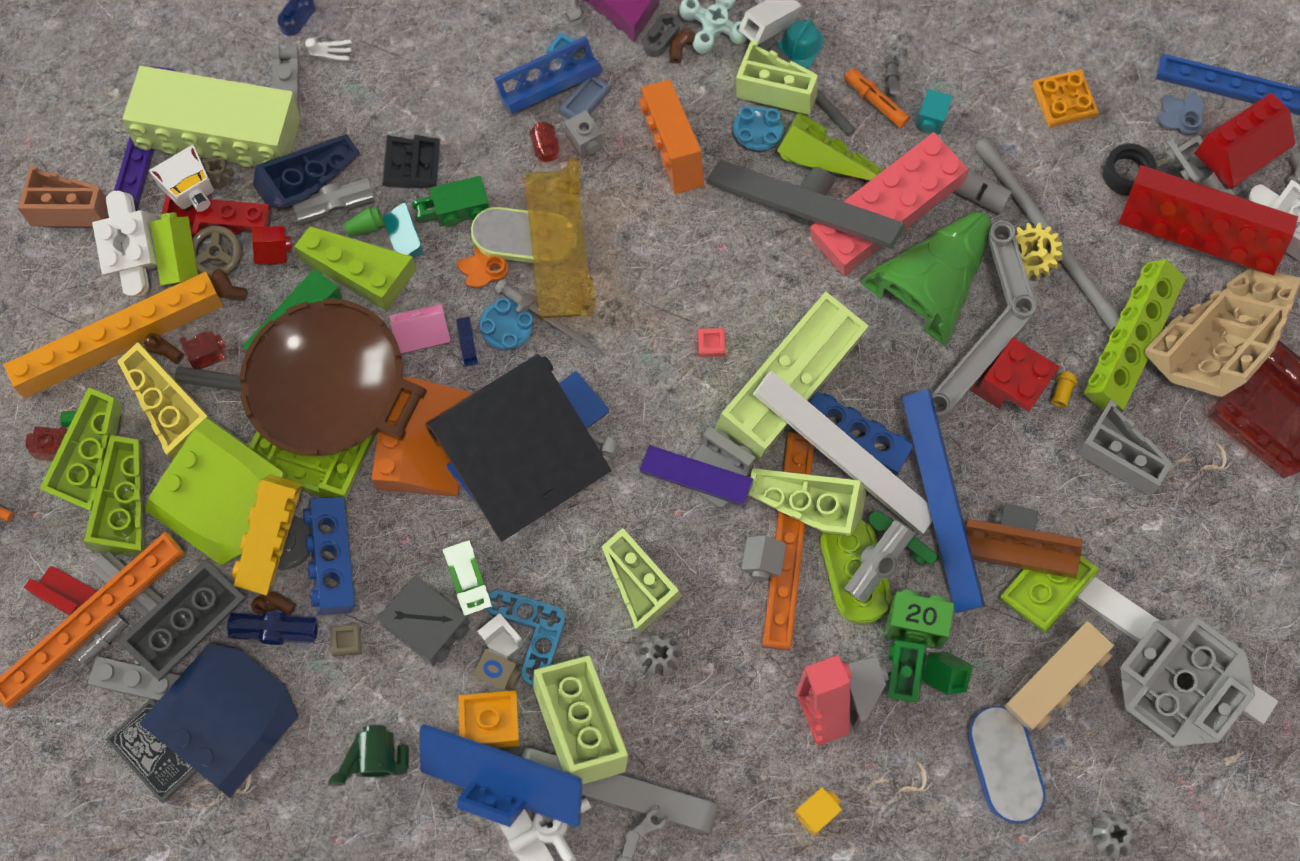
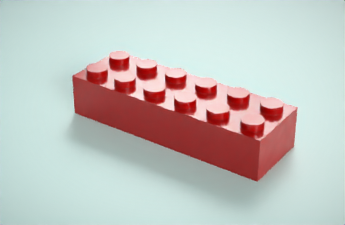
[1118,165,1298,276]

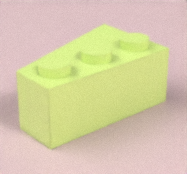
[736,39,818,115]
[602,528,683,634]

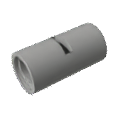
[954,170,1013,215]

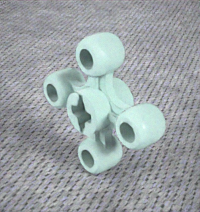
[679,0,748,54]

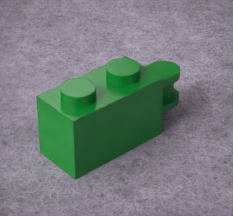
[412,175,489,227]

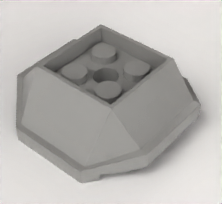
[1119,617,1255,746]

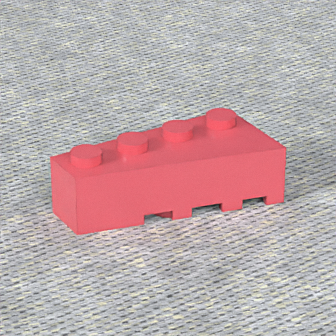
[796,655,852,746]

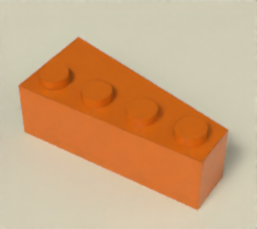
[638,79,704,194]

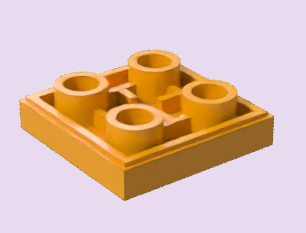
[1032,69,1099,128]

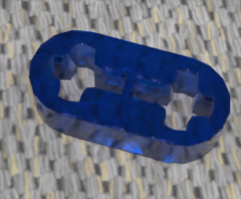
[277,0,316,36]
[456,316,478,367]

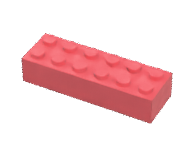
[810,132,969,277]

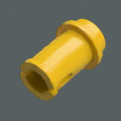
[1051,371,1078,408]

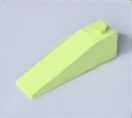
[749,468,866,535]

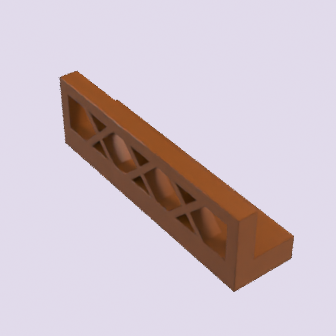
[966,519,1083,579]

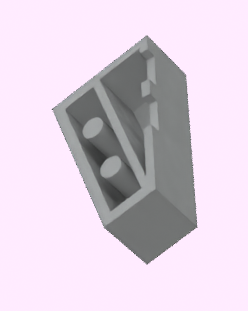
[1078,399,1173,496]

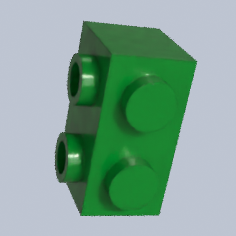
[885,636,928,703]

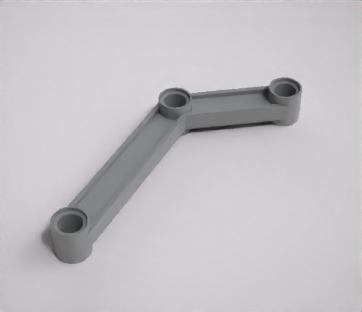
[932,221,1037,423]

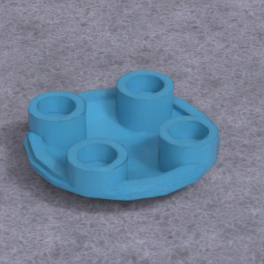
[733,106,784,151]
[480,298,533,350]

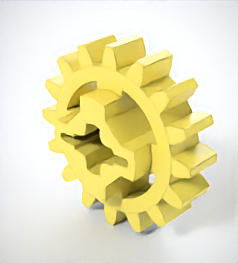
[1015,223,1063,280]

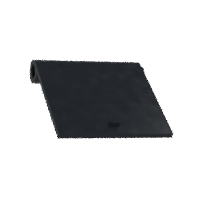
[425,354,612,542]

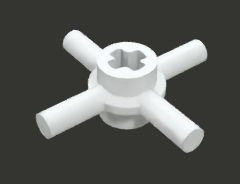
[508,797,592,861]

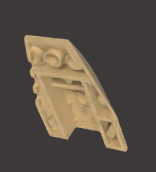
[1145,268,1300,397]

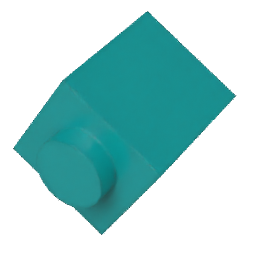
[916,89,953,134]

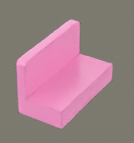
[389,303,450,354]

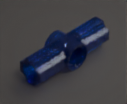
[227,611,318,645]

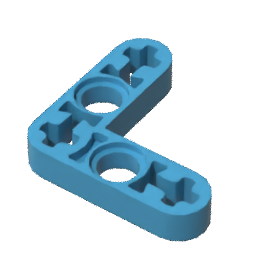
[487,590,566,688]

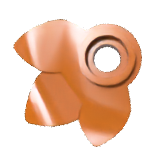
[456,245,509,288]

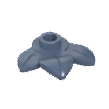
[1157,91,1205,135]

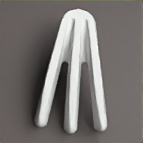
[305,38,352,62]

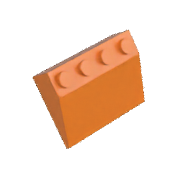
[371,377,471,497]

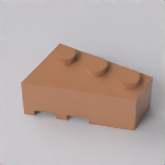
[18,165,108,227]

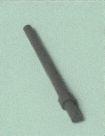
[760,37,856,136]

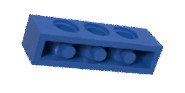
[810,391,914,477]
[303,497,355,616]

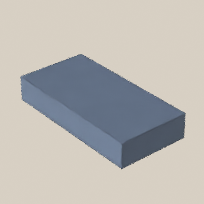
[559,76,610,119]

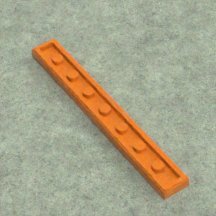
[762,432,814,651]
[0,532,185,708]

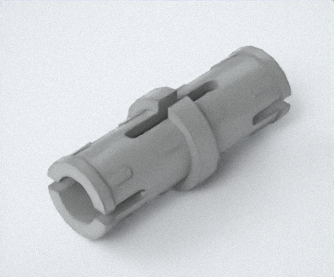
[73,614,129,666]

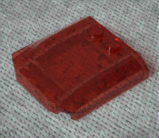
[1208,340,1300,479]

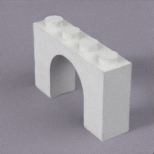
[739,0,802,45]

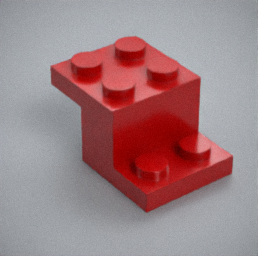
[970,337,1060,412]

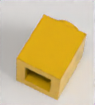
[794,787,842,837]

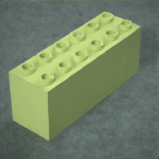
[122,66,301,167]
[714,291,869,464]

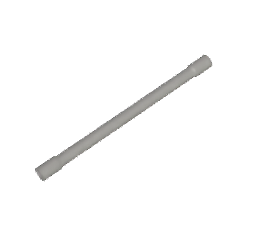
[975,138,1120,331]

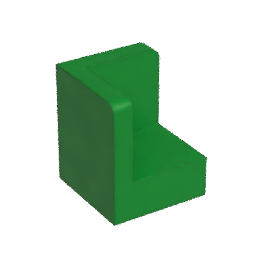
[923,652,973,695]

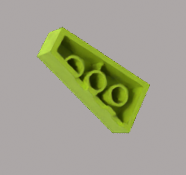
[294,226,416,311]

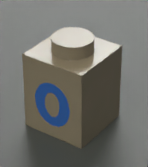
[473,649,522,691]

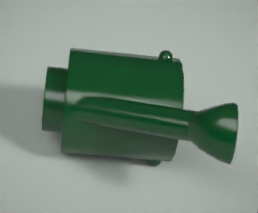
[328,725,409,786]

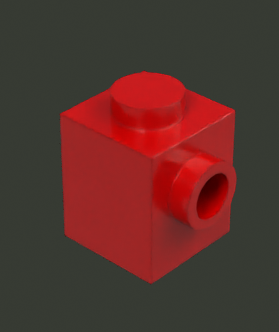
[252,226,291,265]

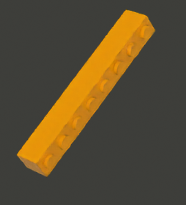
[3,272,223,399]

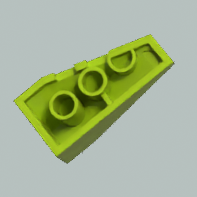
[777,112,884,181]

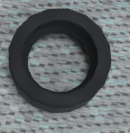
[1103,143,1156,196]

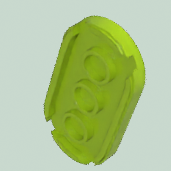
[820,520,892,625]

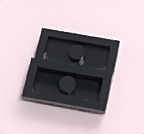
[382,135,440,188]

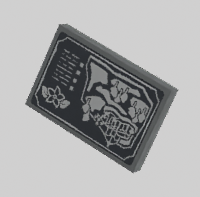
[105,699,197,804]

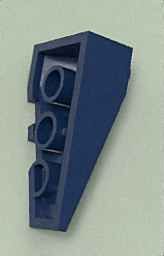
[253,134,360,208]

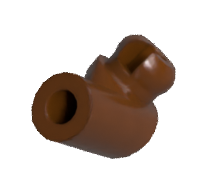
[670,29,696,64]
[211,269,246,301]
[144,333,184,364]
[251,592,296,616]

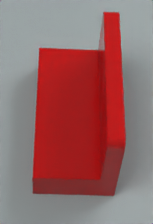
[24,566,97,616]

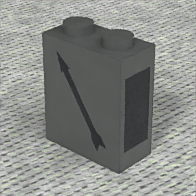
[377,575,470,667]

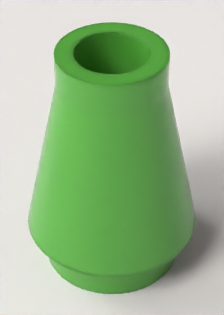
[344,206,385,237]

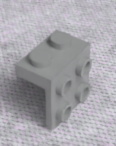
[1166,135,1223,185]
[691,426,755,509]

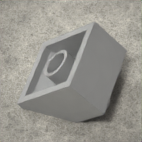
[848,657,888,733]

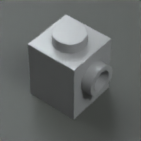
[564,110,603,158]
[741,535,786,581]

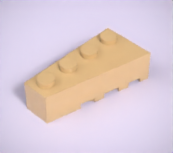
[1004,621,1114,731]

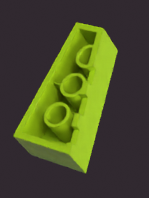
[39,387,123,511]
[84,435,145,558]

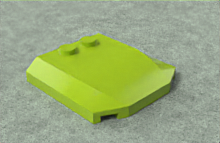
[145,418,287,566]
[249,431,378,501]

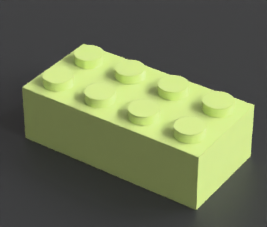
[533,655,628,784]

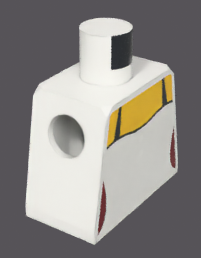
[149,145,214,212]

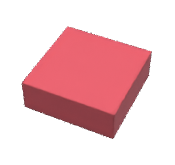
[698,328,726,357]

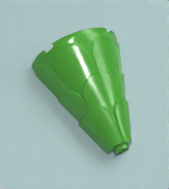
[861,211,992,346]

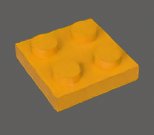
[458,690,520,748]

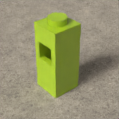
[150,212,198,285]

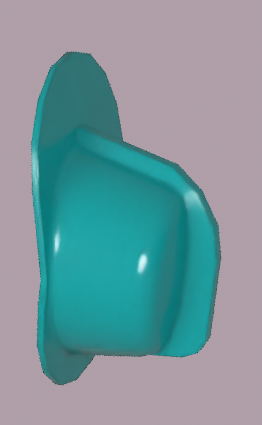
[778,18,824,69]

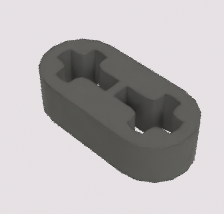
[643,13,680,57]

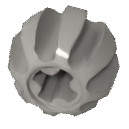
[639,634,683,677]
[1092,813,1138,859]

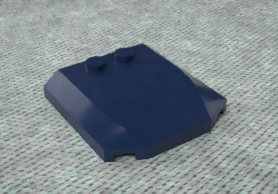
[139,643,299,798]

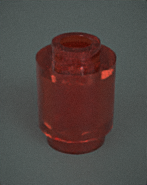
[529,122,560,162]

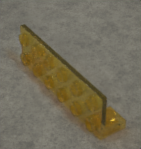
[524,158,596,318]

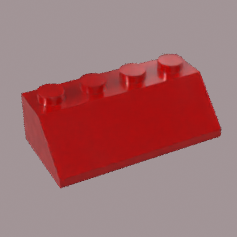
[1194,93,1295,190]

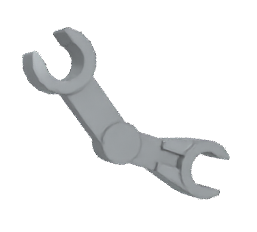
[616,806,668,861]

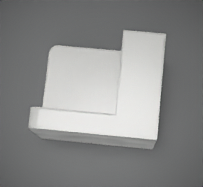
[477,613,523,657]

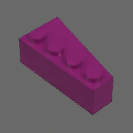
[583,0,659,43]

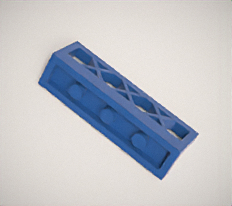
[494,36,603,114]

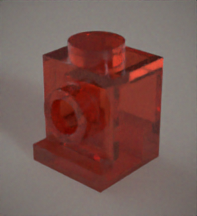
[180,331,226,369]
[26,426,67,461]

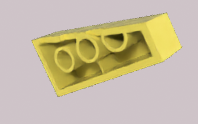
[117,342,214,459]

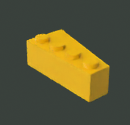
[232,474,303,595]

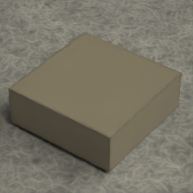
[331,624,362,657]

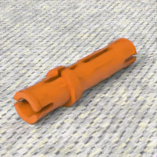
[844,67,911,129]

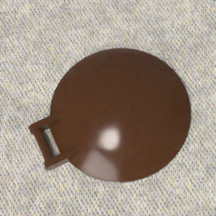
[239,299,427,456]

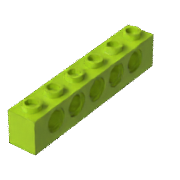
[1083,259,1186,411]

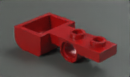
[162,194,271,244]

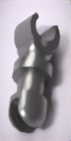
[885,54,900,101]

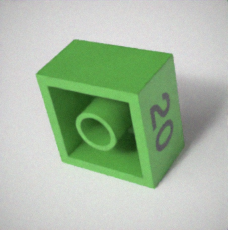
[884,590,954,650]

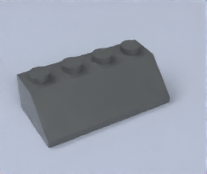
[118,560,246,682]

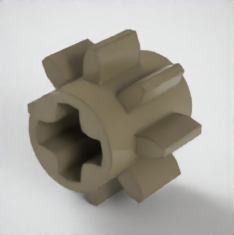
[202,156,233,190]

